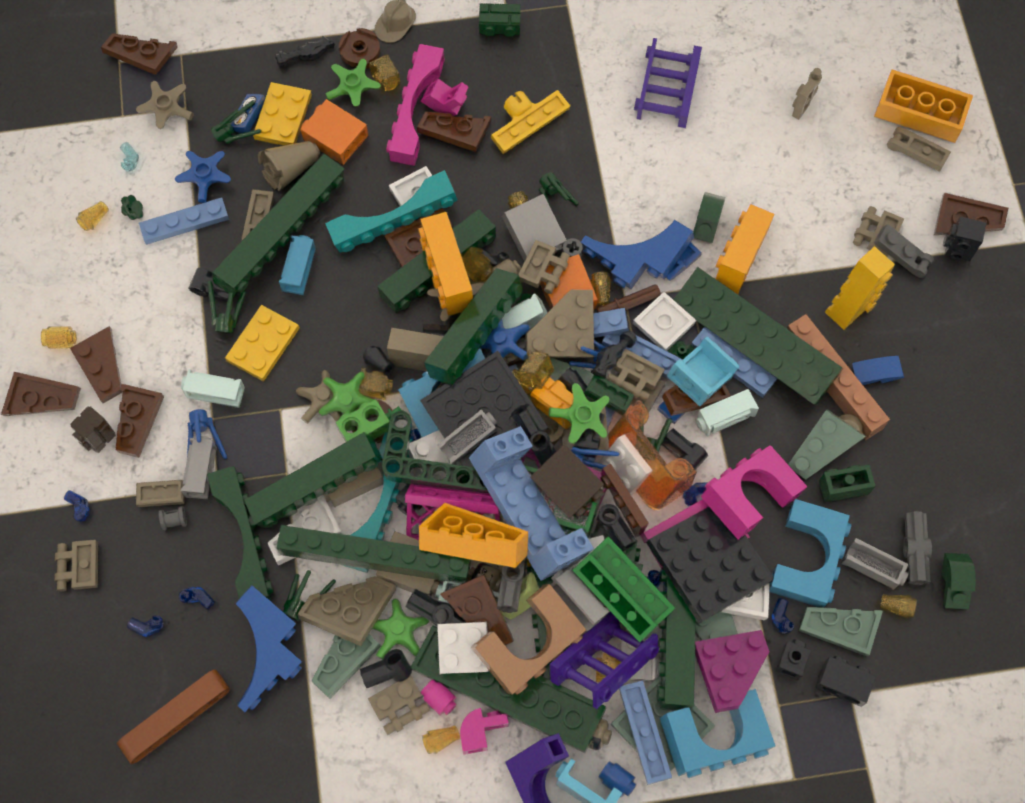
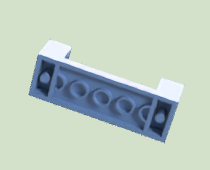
[469,426,594,581]

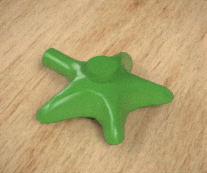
[325,59,381,107]
[319,372,374,431]
[549,383,609,444]
[372,598,429,660]

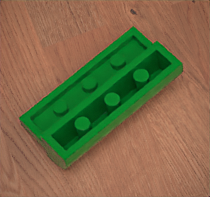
[573,536,675,643]

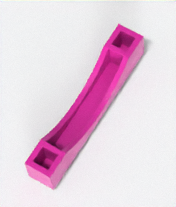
[386,44,445,166]

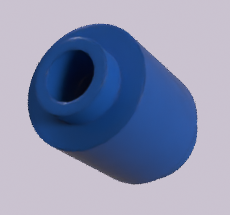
[599,761,637,798]

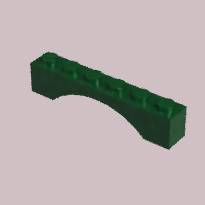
[207,466,274,602]

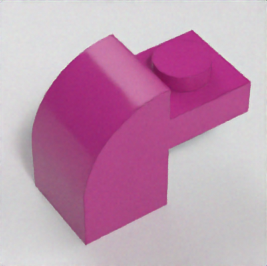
[421,79,468,116]
[460,708,509,755]

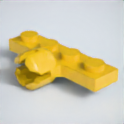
[491,90,570,154]

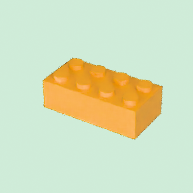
[874,69,973,143]
[418,212,473,316]

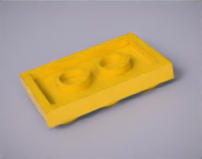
[253,82,312,146]
[225,305,300,382]

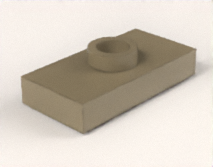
[136,480,184,507]

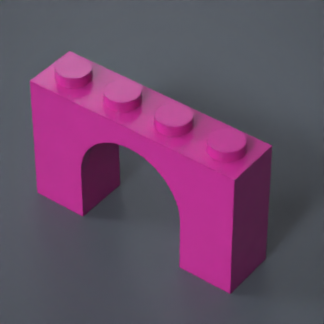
[701,445,807,539]

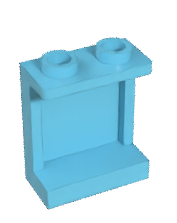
[667,337,740,406]
[555,758,622,803]

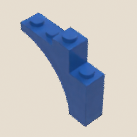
[581,219,694,290]
[235,585,302,712]

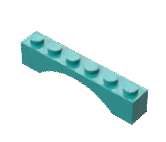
[325,170,458,253]
[342,432,412,573]

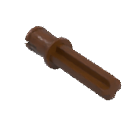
[596,284,661,313]

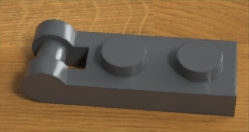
[874,224,934,278]

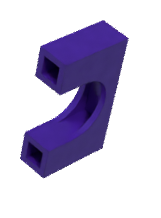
[505,733,569,803]

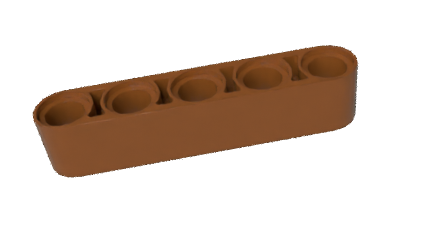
[117,669,230,764]

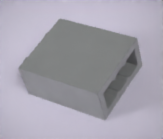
[502,194,566,262]

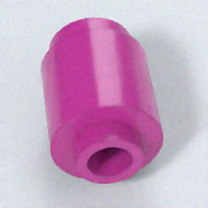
[421,679,457,716]

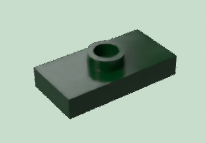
[584,375,635,416]

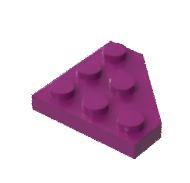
[695,630,770,713]

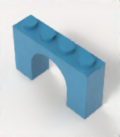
[398,349,485,437]
[769,499,851,608]
[660,689,775,778]

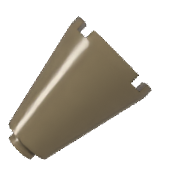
[258,141,320,191]

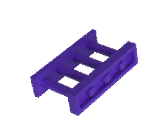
[634,38,702,128]
[550,611,659,709]

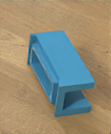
[279,235,316,295]

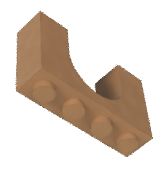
[471,584,586,694]

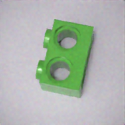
[335,399,390,442]

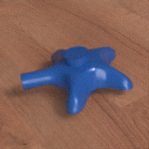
[175,151,231,203]
[480,319,530,361]

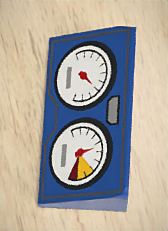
[230,94,265,133]

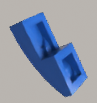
[666,243,702,281]
[852,356,904,385]

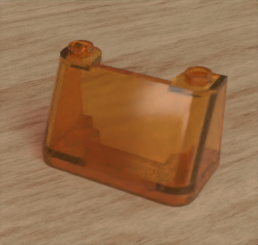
[608,399,697,510]

